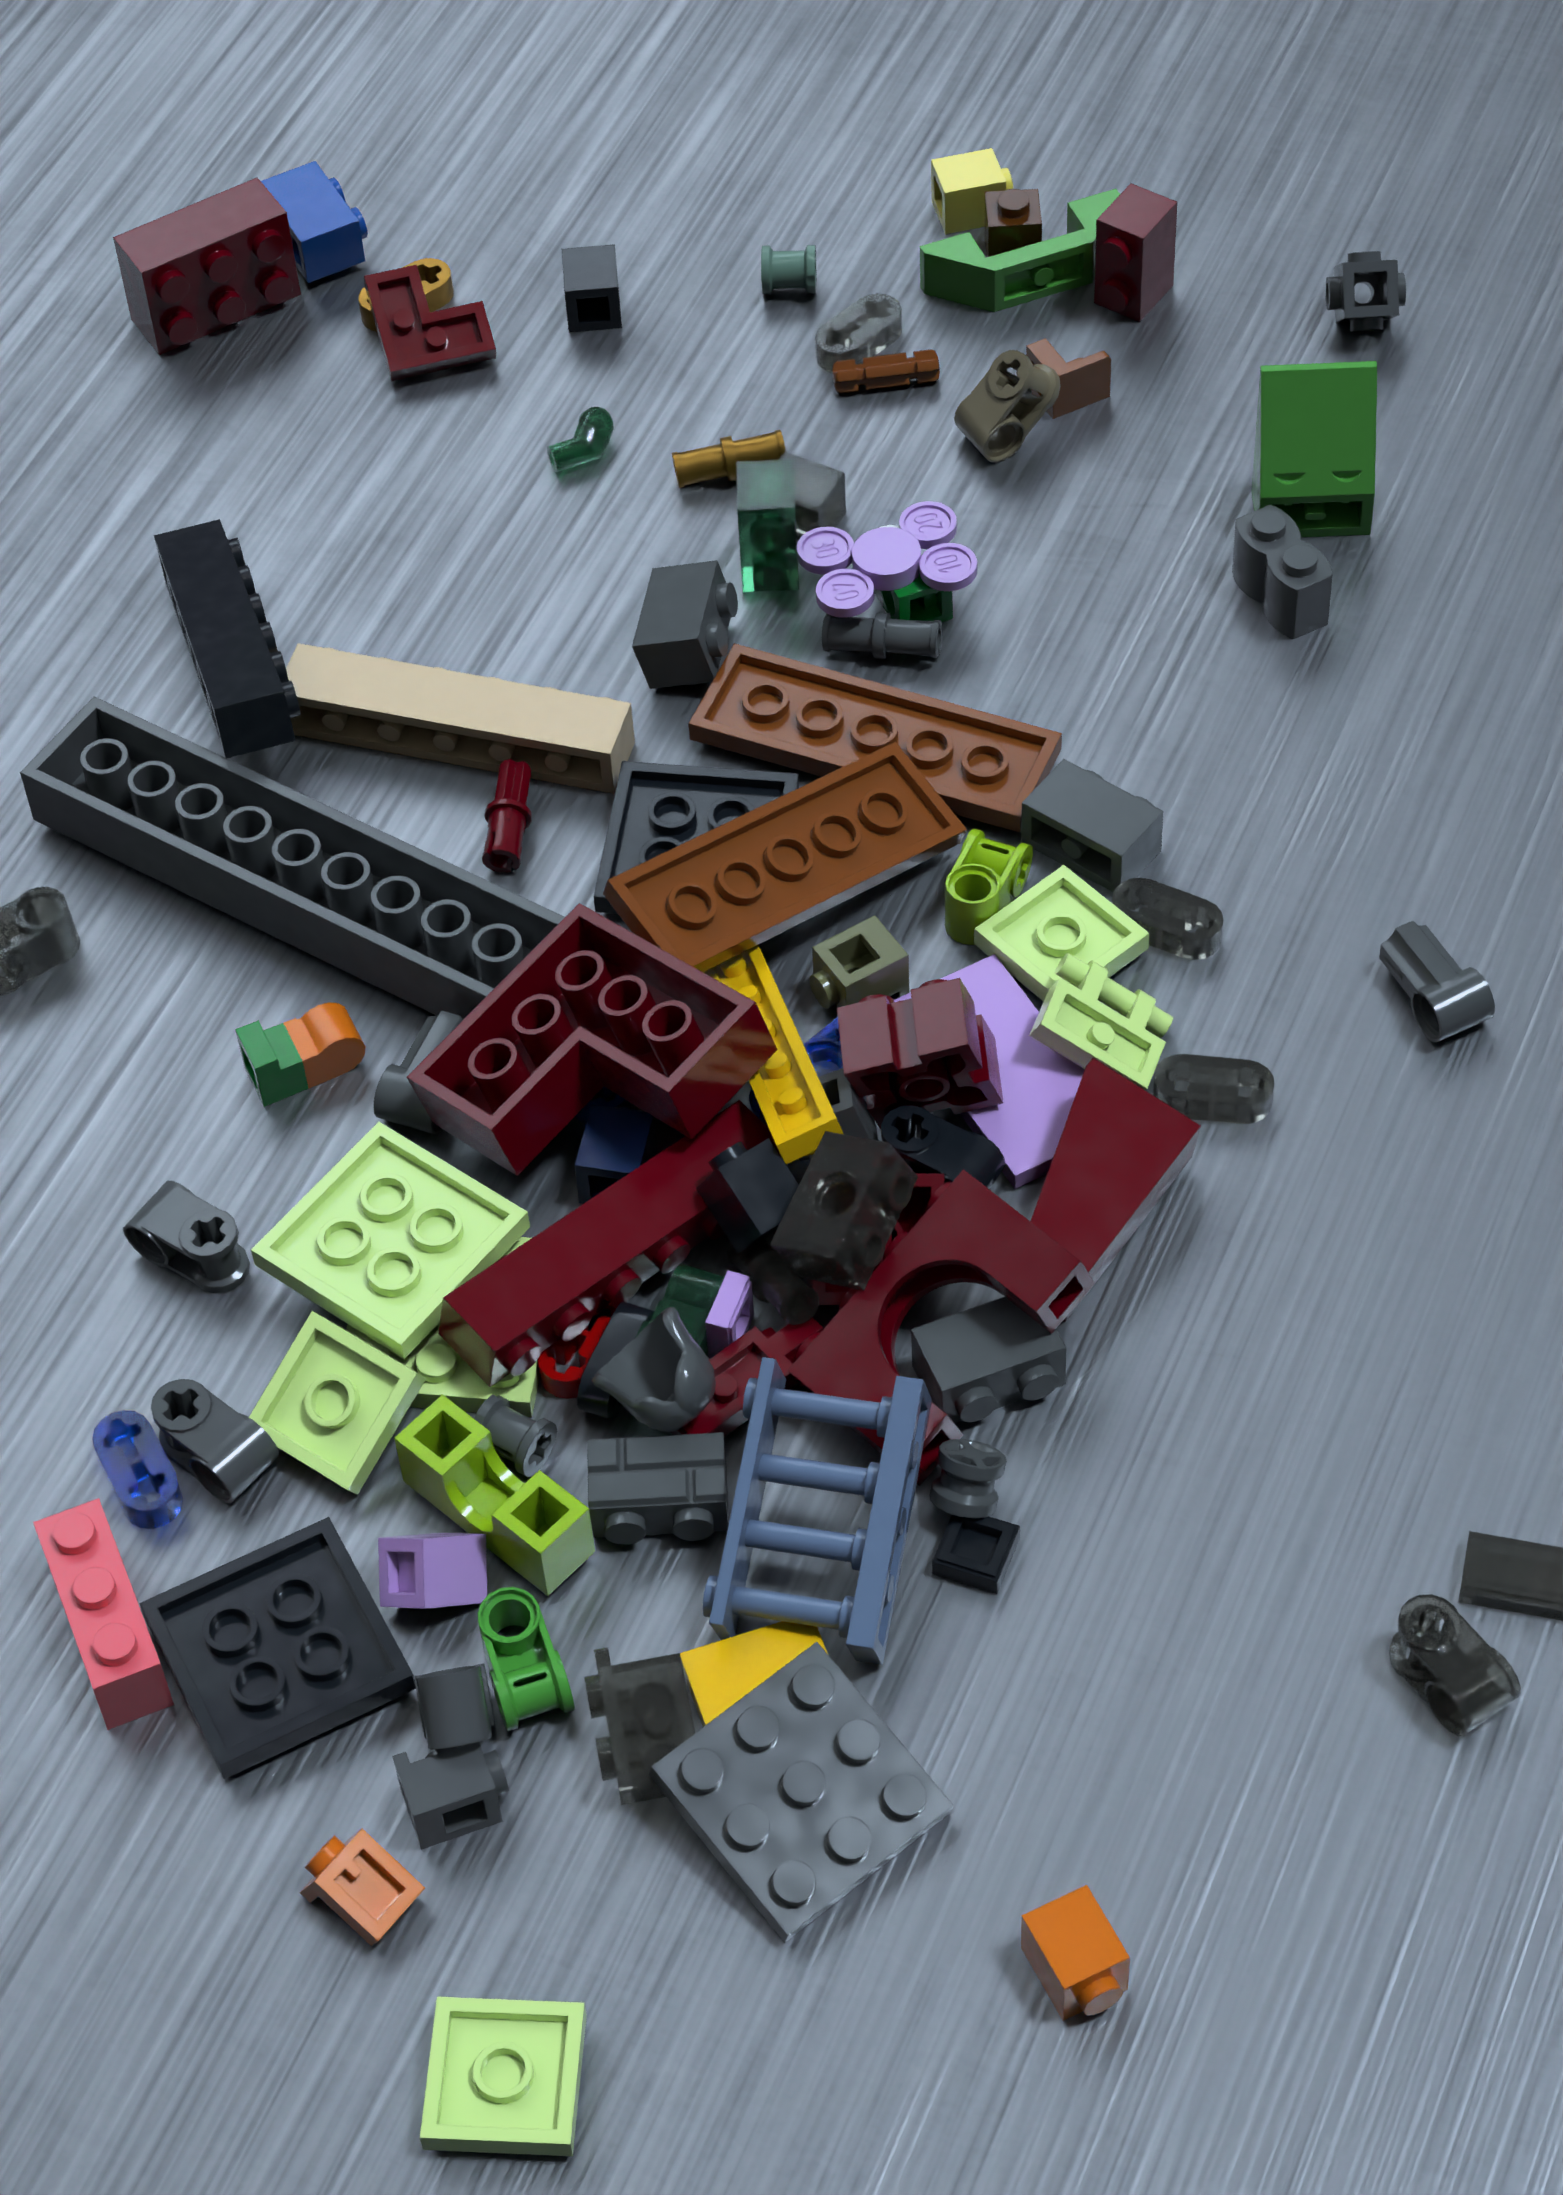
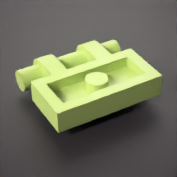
[1029,953,1173,1091]

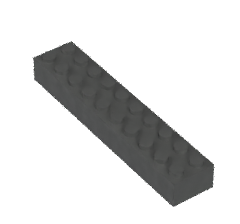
[20,696,565,1019]

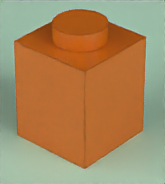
[1021,1885,1130,2021]

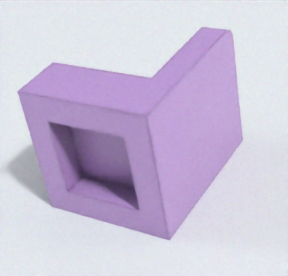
[378,1533,487,1609]

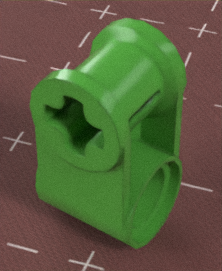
[478,1587,575,1732]

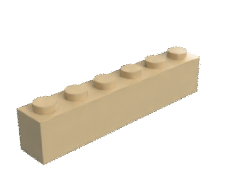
[286,643,635,794]

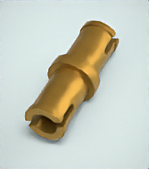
[672,430,788,488]

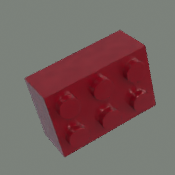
[113,177,301,355]

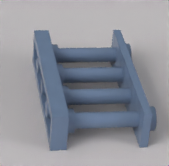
[703,1357,932,1665]

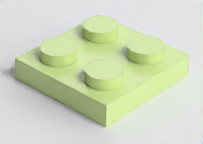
[974,865,1149,1001]
[249,1311,426,1495]
[420,1997,587,2156]

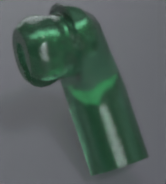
[547,407,614,473]

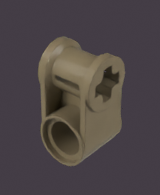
[954,350,1061,463]

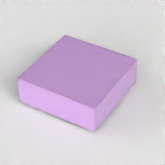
[705,1270,754,1359]

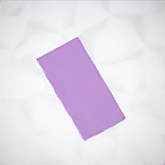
[894,954,1084,1189]

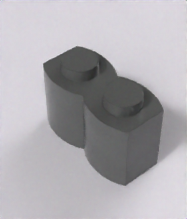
[1232,505,1333,639]

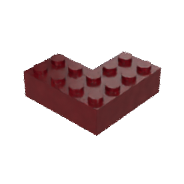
[407,903,778,1176]

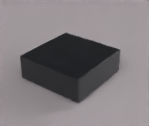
[932,1514,1020,1594]

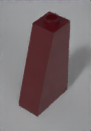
[1031,1058,1201,1322]

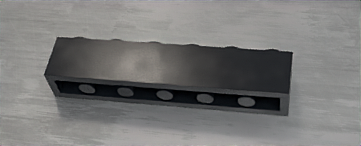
[154,519,301,759]

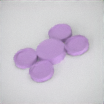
[797,501,977,617]

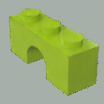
[394,1394,595,1596]

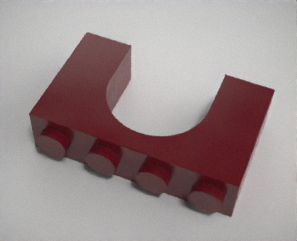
[788,1169,1095,1486]

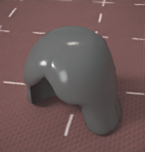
[592,1306,716,1432]

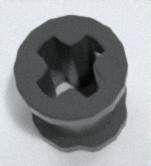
[474,1395,557,1477]

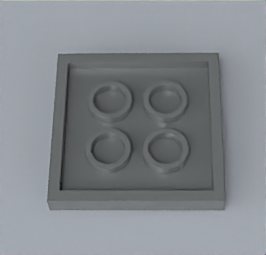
[649,1642,954,1943]

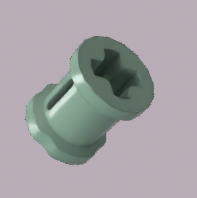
[761,245,817,294]

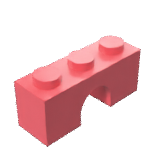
[33,1498,174,1730]

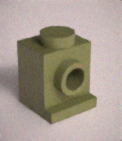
[809,915,909,1009]

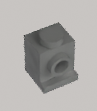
[392,1742,509,1850]

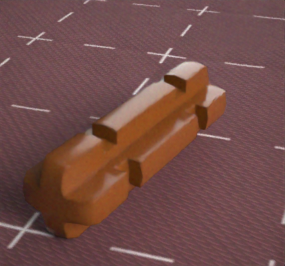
[832,349,940,394]

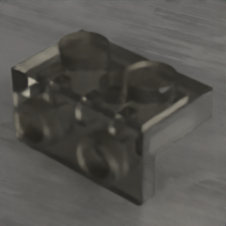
[584,1647,695,1805]

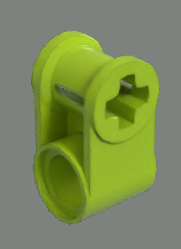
[945,828,1033,945]

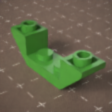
[920,188,1120,312]

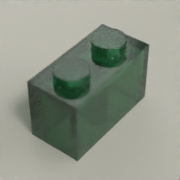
[736,459,799,592]

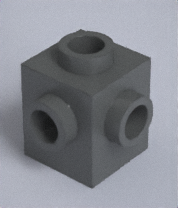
[1325,251,1406,331]

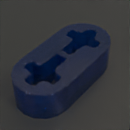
[92,1410,183,1529]

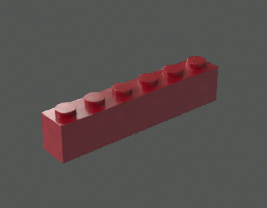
[438,1100,788,1387]

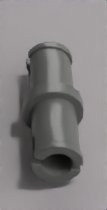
[822,612,942,659]

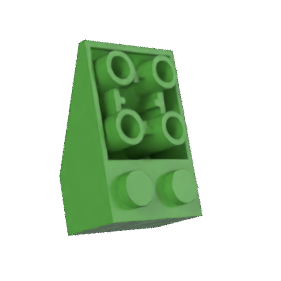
[1251,361,1377,538]

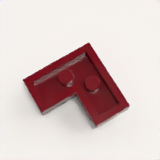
[364,265,496,381]

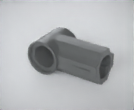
[1379,921,1495,1043]
[374,1011,463,1135]

